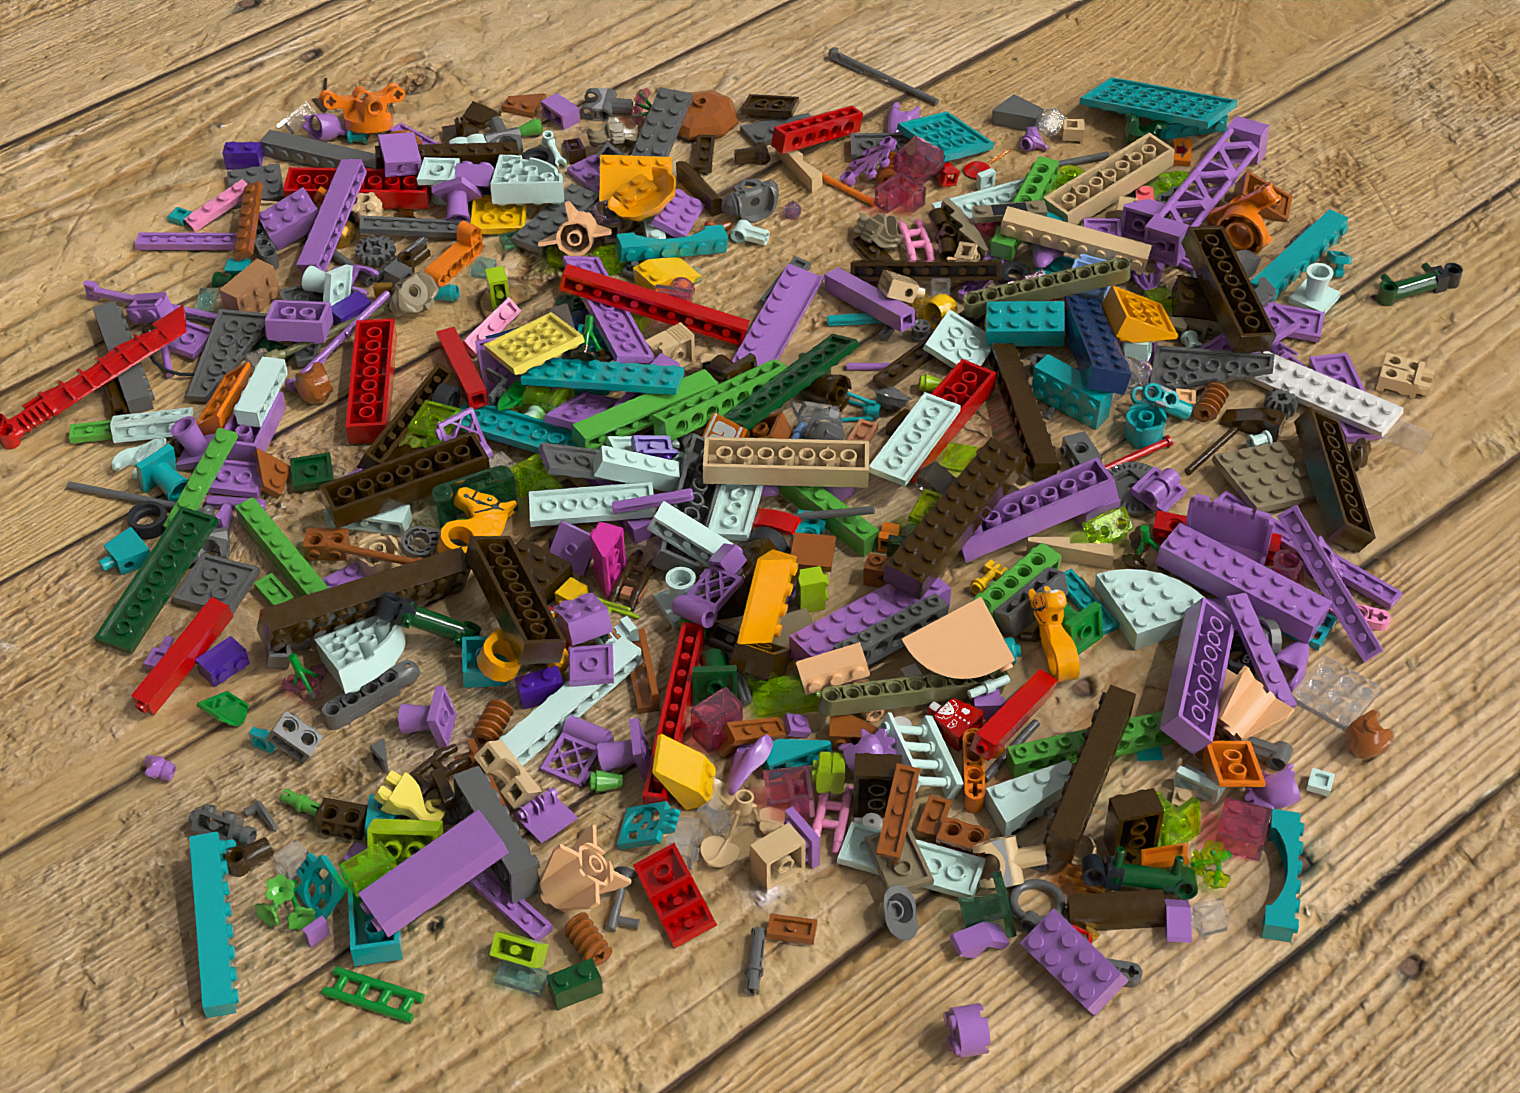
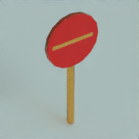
[964,149,1011,180]

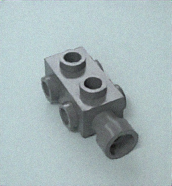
[188,804,257,845]

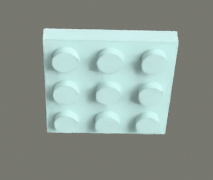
[923,309,991,368]

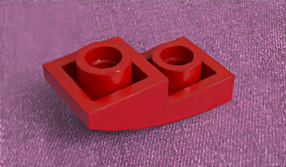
[752,508,801,536]

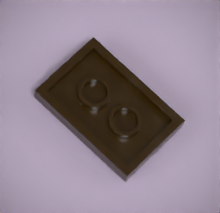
[741,94,799,119]

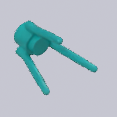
[832,392,881,422]

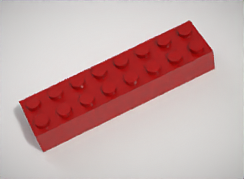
[283,167,431,209]
[345,319,397,444]
[909,359,996,484]

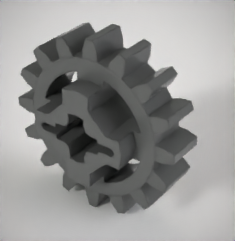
[355,235,396,267]

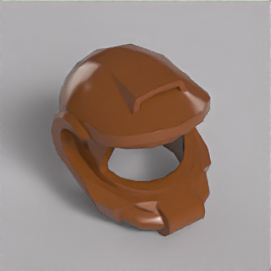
[293,362,333,404]
[1344,709,1394,759]

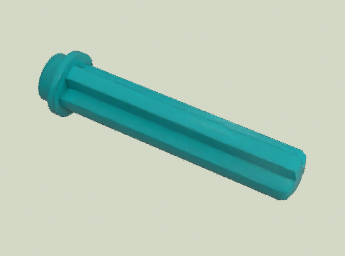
[827,313,884,326]

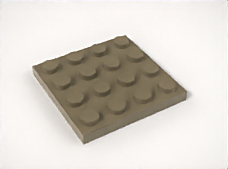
[1211,441,1317,514]

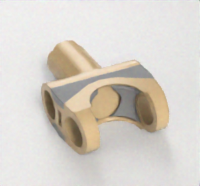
[972,835,1047,888]

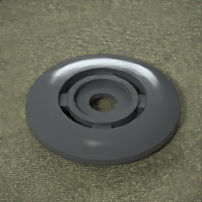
[1108,462,1155,515]

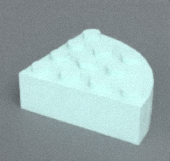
[491,155,564,206]
[1094,569,1205,650]
[314,615,406,693]

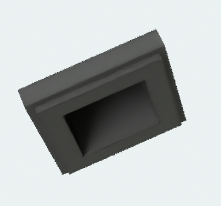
[370,738,389,773]

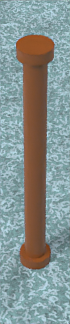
[324,539,423,565]

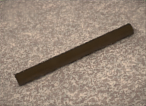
[1185,426,1238,475]

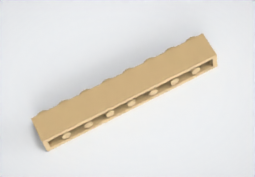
[999,206,1152,273]

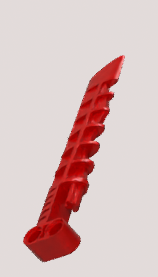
[0,305,187,450]

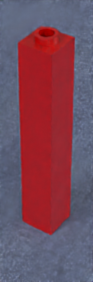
[436,327,489,409]
[131,597,234,715]
[970,669,1058,761]

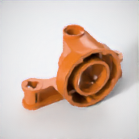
[319,83,405,133]
[1205,182,1281,254]

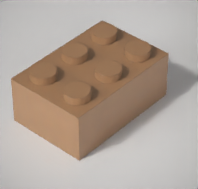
[219,259,280,313]

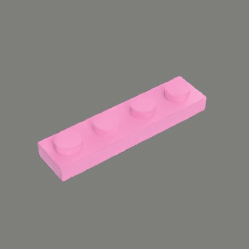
[184,179,247,232]
[462,297,521,357]

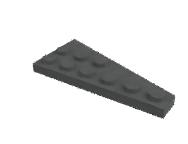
[1149,346,1275,390]

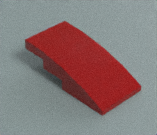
[633,842,717,948]

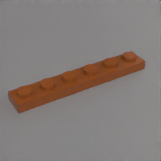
[233,181,263,262]

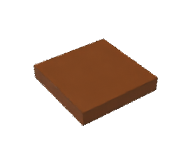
[791,532,836,572]

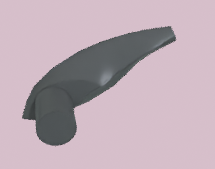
[244,800,277,832]

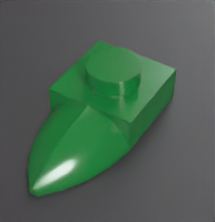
[498,380,532,411]

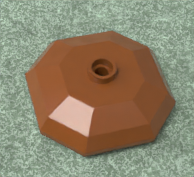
[678,90,738,141]

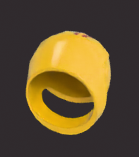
[923,294,958,330]

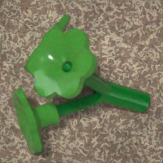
[254,874,316,930]

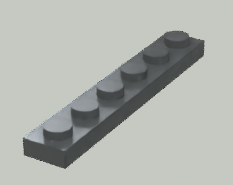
[359,215,470,238]

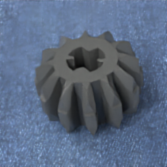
[1263,388,1298,420]

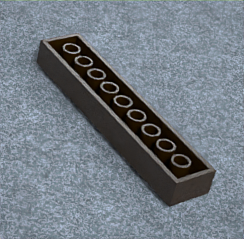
[883,437,1027,600]
[256,547,471,651]

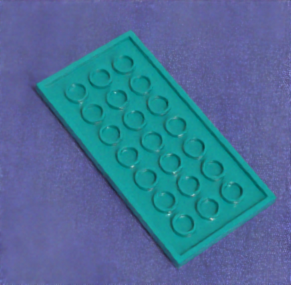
[1080,77,1237,130]

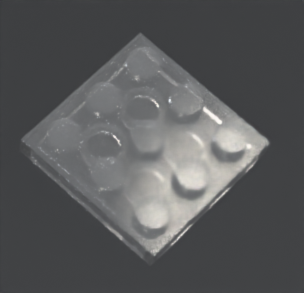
[1292,655,1382,731]

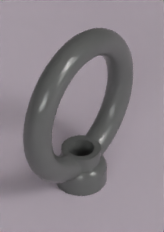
[1009,879,1066,933]

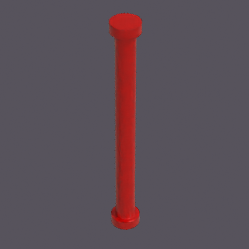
[1104,435,1173,470]

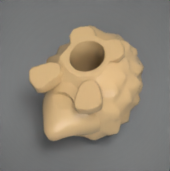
[351,192,383,224]

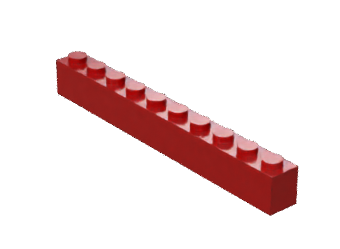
[559,264,750,346]
[642,622,705,814]

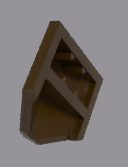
[462,101,501,126]

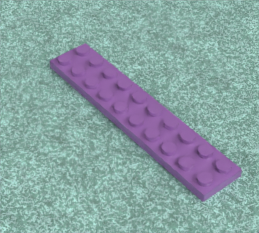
[562,256,654,364]

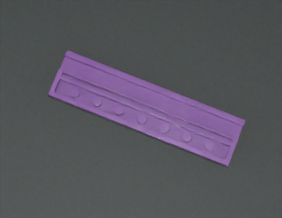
[732,263,824,366]

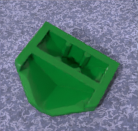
[196,691,249,726]

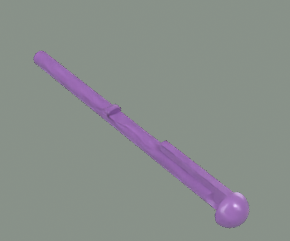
[285,291,391,392]

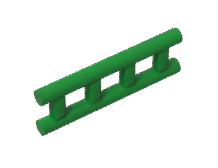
[322,966,425,1023]

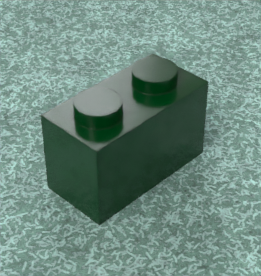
[546,958,603,1011]

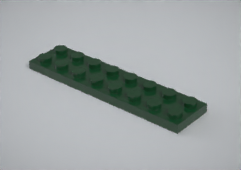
[723,333,859,431]
[94,506,219,654]

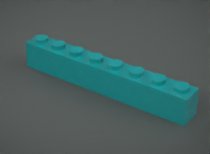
[1250,209,1349,303]
[189,832,240,1018]

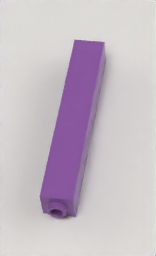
[824,267,915,332]

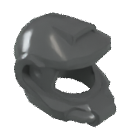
[804,406,845,440]

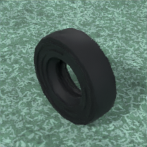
[998,261,1031,285]

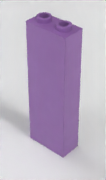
[358,810,509,937]

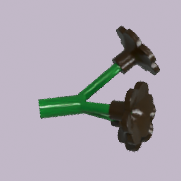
[564,315,614,362]
[1121,525,1164,570]

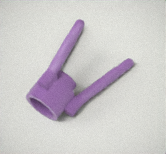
[1270,341,1310,369]

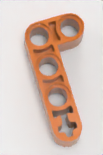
[424,221,483,287]
[962,728,1005,813]

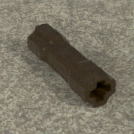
[102,377,128,417]

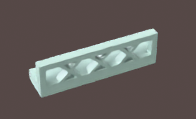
[110,407,194,443]

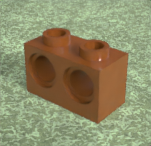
[302,528,351,561]
[936,817,989,858]

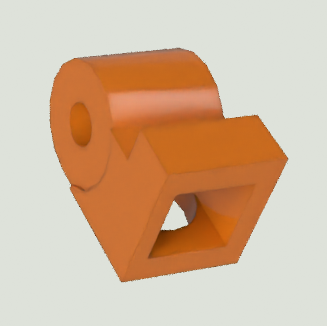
[878,522,900,554]

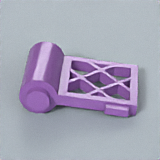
[434,407,494,463]
[672,565,744,628]
[540,715,614,787]

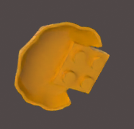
[607,166,676,221]

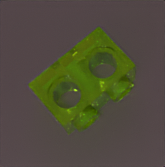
[506,453,555,498]
[1082,506,1134,543]

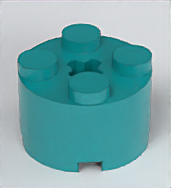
[1124,402,1167,449]

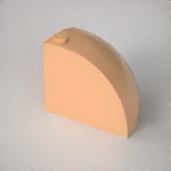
[902,597,1015,679]

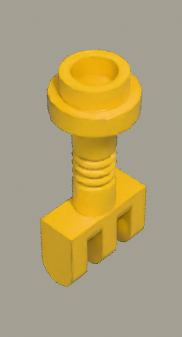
[970,560,1009,595]

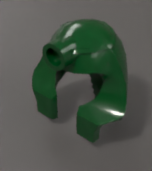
[1123,113,1167,145]

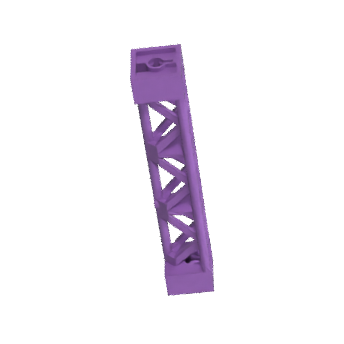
[1144,116,1269,267]

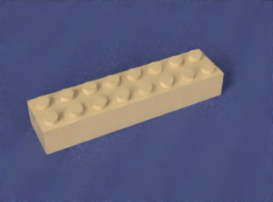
[1043,133,1174,225]
[703,437,869,488]

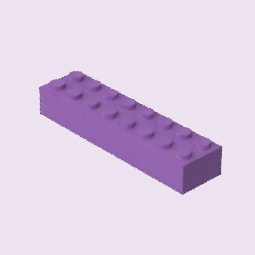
[959,457,1119,562]
[1155,523,1333,644]
[789,577,951,661]
[1160,597,1235,755]

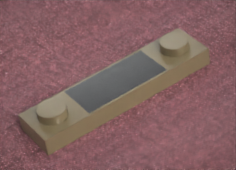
[971,200,1048,224]

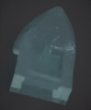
[469,256,497,279]

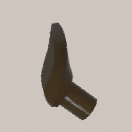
[1022,626,1041,642]

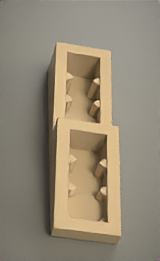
[775,149,822,193]
[1026,537,1114,570]

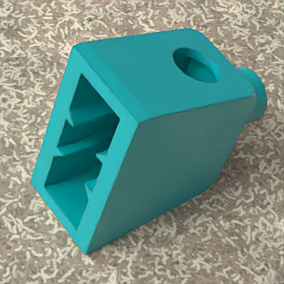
[98,527,150,575]

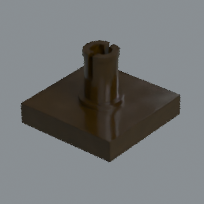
[442,117,480,144]

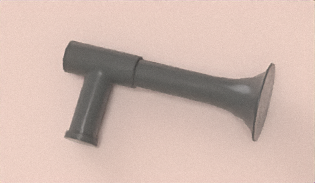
[605,866,640,932]

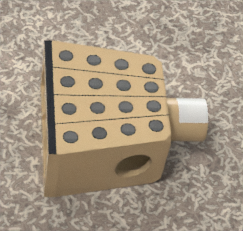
[877,269,925,303]

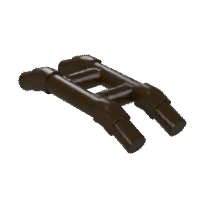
[608,549,657,611]
[409,744,472,799]

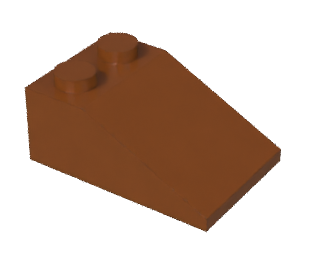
[1232,170,1293,222]
[744,412,792,439]

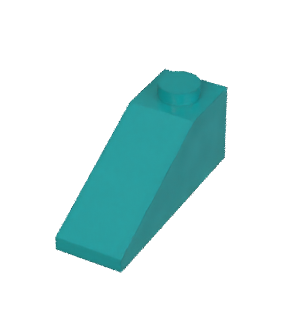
[762,739,831,780]

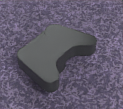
[1254,277,1276,307]

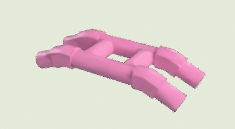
[897,218,935,260]
[812,785,854,855]

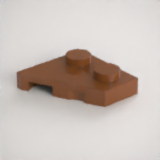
[502,93,546,118]
[253,448,291,499]

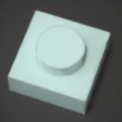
[976,168,996,190]
[1306,768,1335,797]

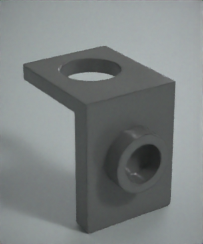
[486,367,508,406]

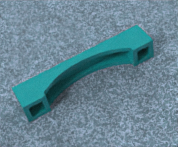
[615,225,729,262]
[1261,809,1304,942]

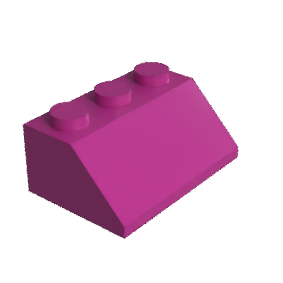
[590,522,626,599]

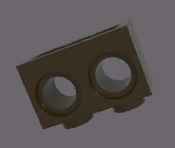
[315,797,368,841]

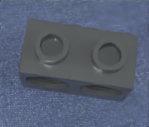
[265,711,323,764]

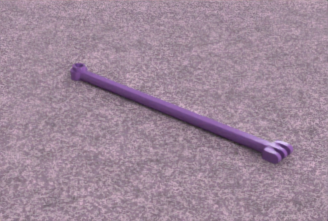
[83,280,265,334]

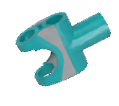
[1130,383,1193,421]

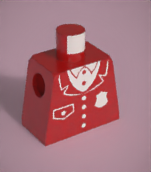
[928,698,984,751]

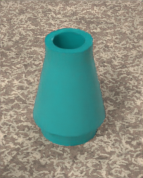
[434,283,460,302]

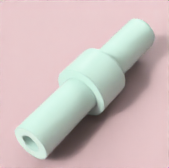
[967,675,1010,699]

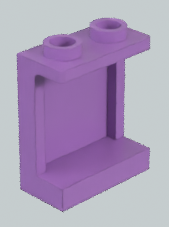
[378,132,421,177]

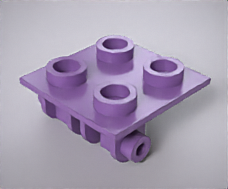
[513,787,578,844]

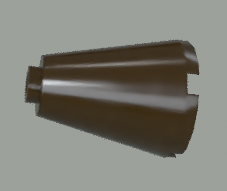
[798,374,852,412]

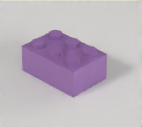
[259,187,319,250]
[265,300,333,343]

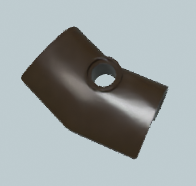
[928,207,964,260]

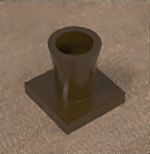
[708,353,757,382]

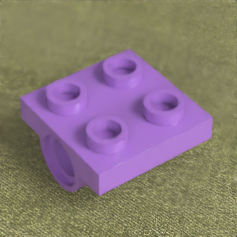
[1130,466,1187,513]

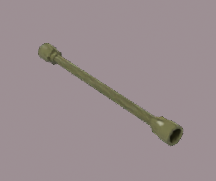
[261,295,393,359]

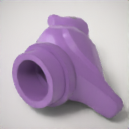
[1020,126,1048,151]
[144,755,176,782]

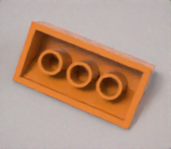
[197,362,252,435]

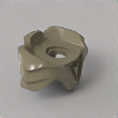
[586,117,639,147]
[854,212,905,250]
[389,272,439,317]

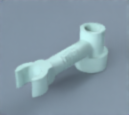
[541,131,567,171]

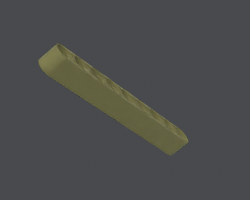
[963,257,1130,317]
[818,669,1009,716]

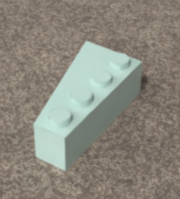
[984,760,1072,836]

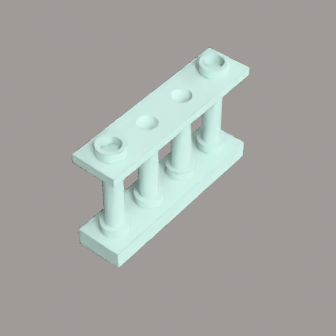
[878,713,964,799]

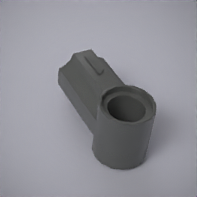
[1248,736,1293,771]

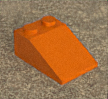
[1202,741,1266,787]

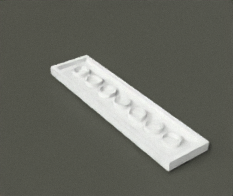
[1244,351,1403,438]

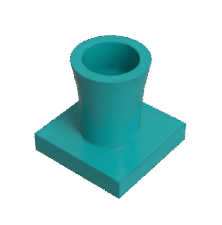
[136,444,189,502]

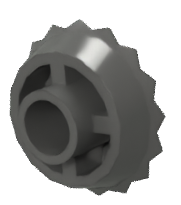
[874,386,911,411]

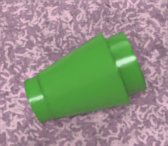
[518,118,544,137]
[589,770,622,793]

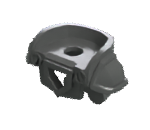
[721,178,779,223]

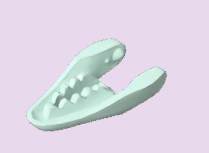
[112,438,166,480]

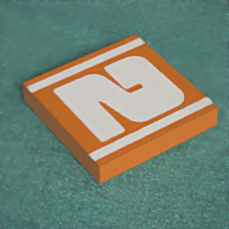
[702,412,748,438]

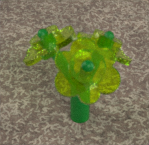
[1190,840,1232,889]

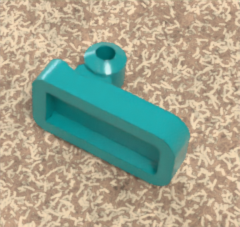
[1326,250,1352,278]

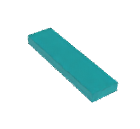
[1064,568,1120,636]

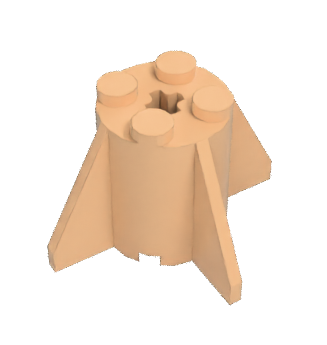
[538,201,612,256]
[1214,666,1295,741]
[540,824,631,913]

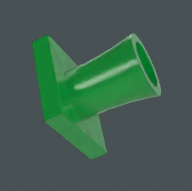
[1061,601,1103,655]

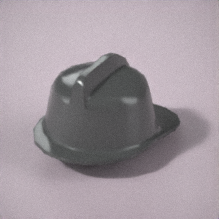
[879,885,918,941]

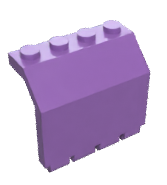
[1185,493,1275,566]

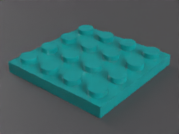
[897,111,995,162]

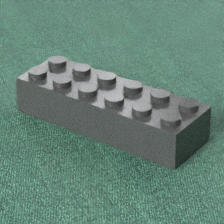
[453,766,540,904]

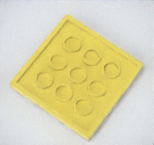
[483,312,585,375]

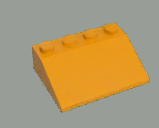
[599,155,672,202]
[1102,285,1178,343]
[737,549,798,644]

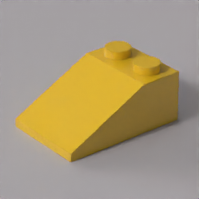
[633,257,701,296]
[652,734,716,810]

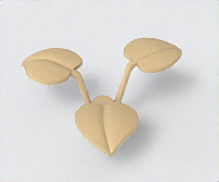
[700,777,785,868]

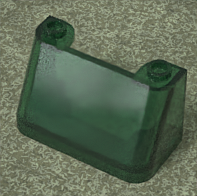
[430,465,518,532]

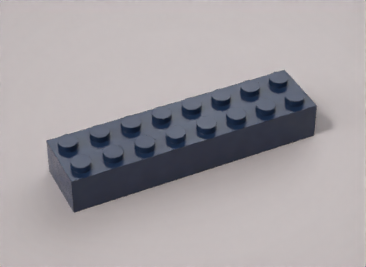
[1063,295,1132,395]

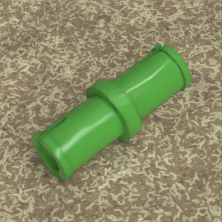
[280,789,321,817]

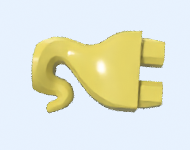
[373,770,445,821]

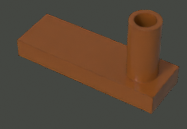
[718,717,788,757]

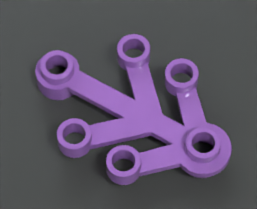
[840,136,897,186]

